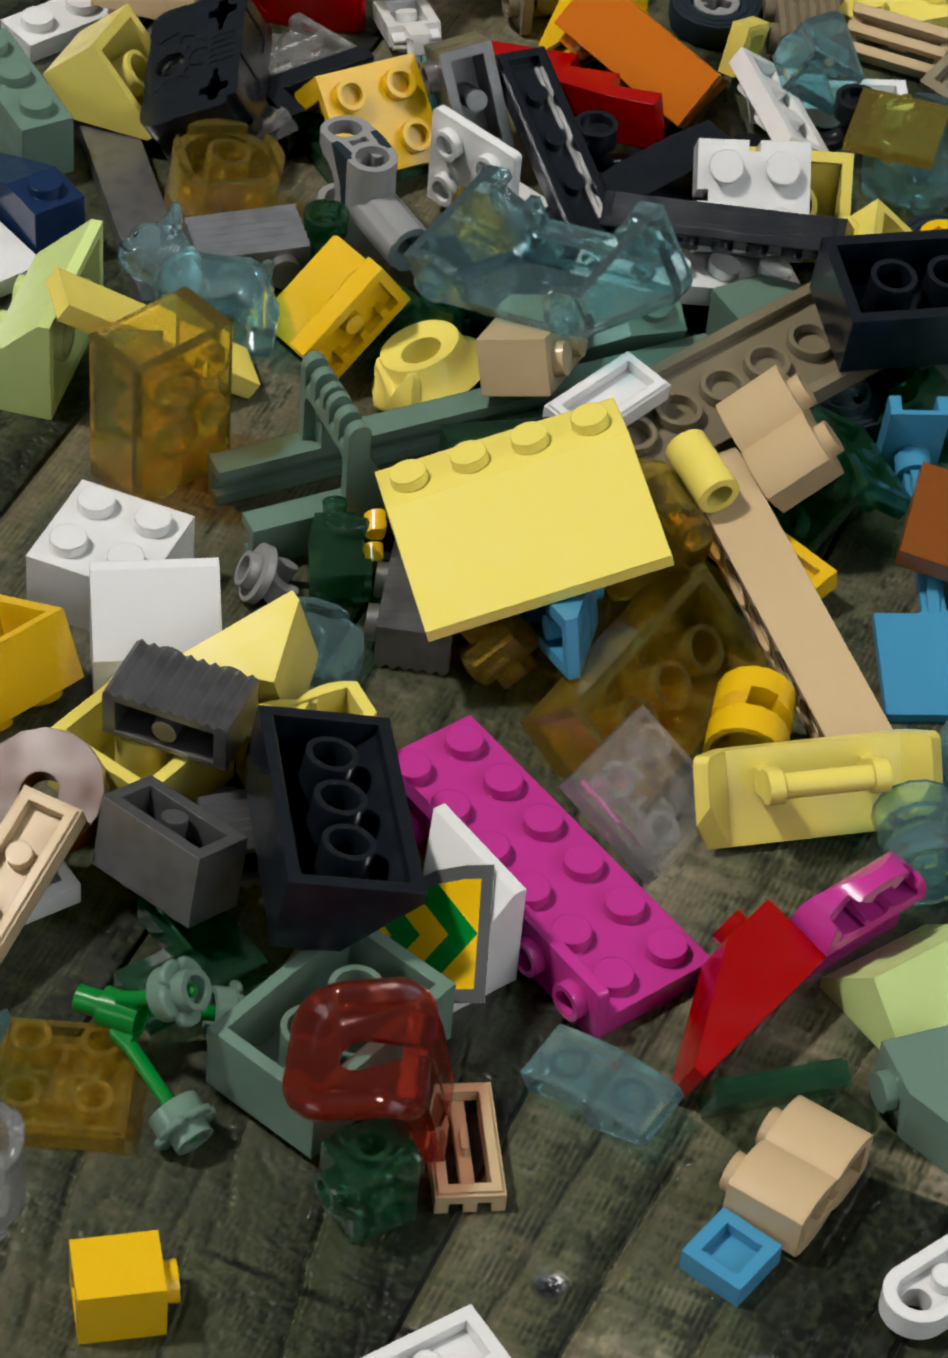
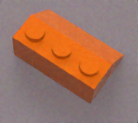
[554,0,729,129]

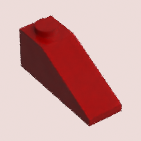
[668,899,827,1105]

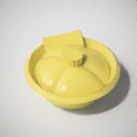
[371,320,480,412]

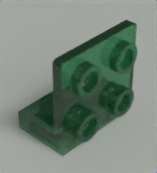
[762,404,911,553]

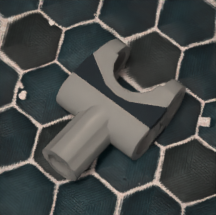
[316,116,433,271]

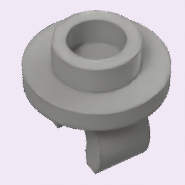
[234,543,299,604]

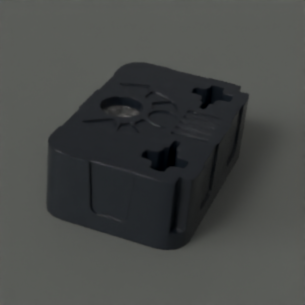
[140,0,273,163]

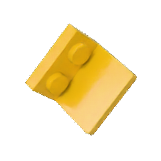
[294,52,433,171]
[260,235,411,379]

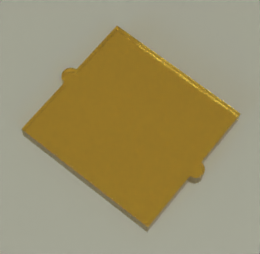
[842,87,948,170]

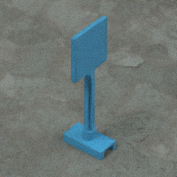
[870,395,948,722]

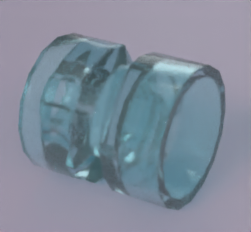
[871,779,948,905]

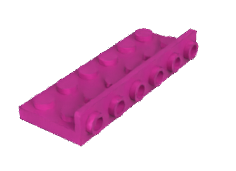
[397,715,710,1042]

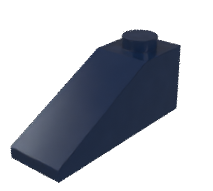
[0,152,85,254]

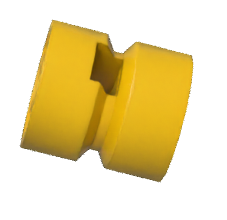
[702,665,798,753]

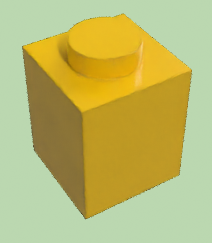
[69,1230,181,1345]

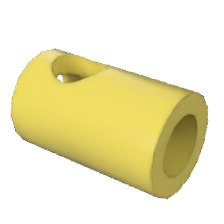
[665,429,740,513]

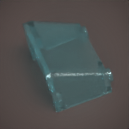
[403,164,692,339]

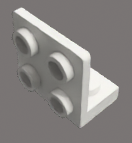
[427,104,549,248]

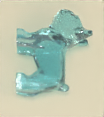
[117,202,280,357]

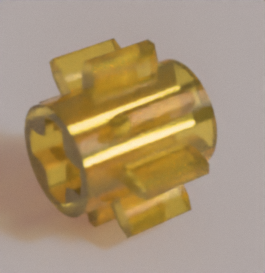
[460,614,538,689]

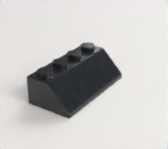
[242,705,427,952]

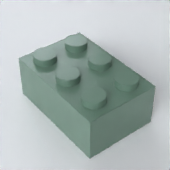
[206,930,456,1159]

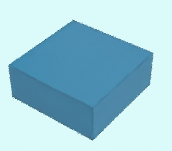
[678,1206,783,1308]

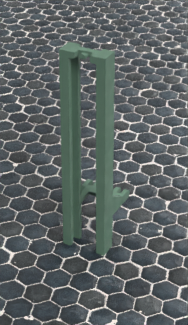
[208,333,708,559]

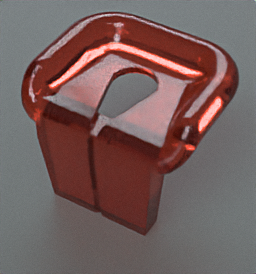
[282,977,454,1163]

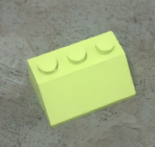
[0,219,104,420]

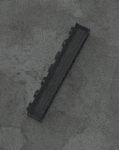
[599,190,854,263]

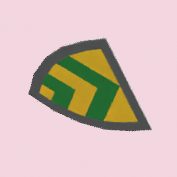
[379,865,495,1003]

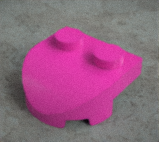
[791,850,927,981]

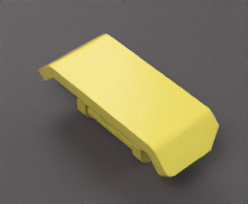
[693,729,944,850]

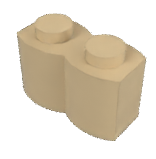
[715,365,844,513]
[719,1095,874,1257]

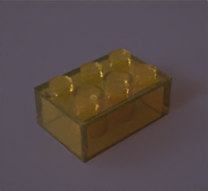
[89,286,233,502]

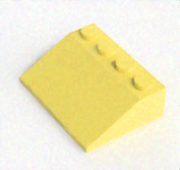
[374,397,674,642]

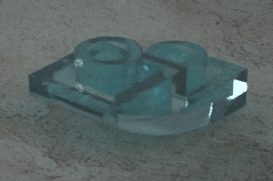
[519,1024,685,1147]

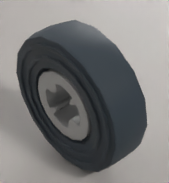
[668,0,762,49]

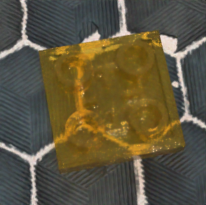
[0,1016,141,1154]

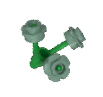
[72,956,247,1155]

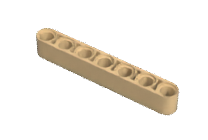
[677,447,893,738]

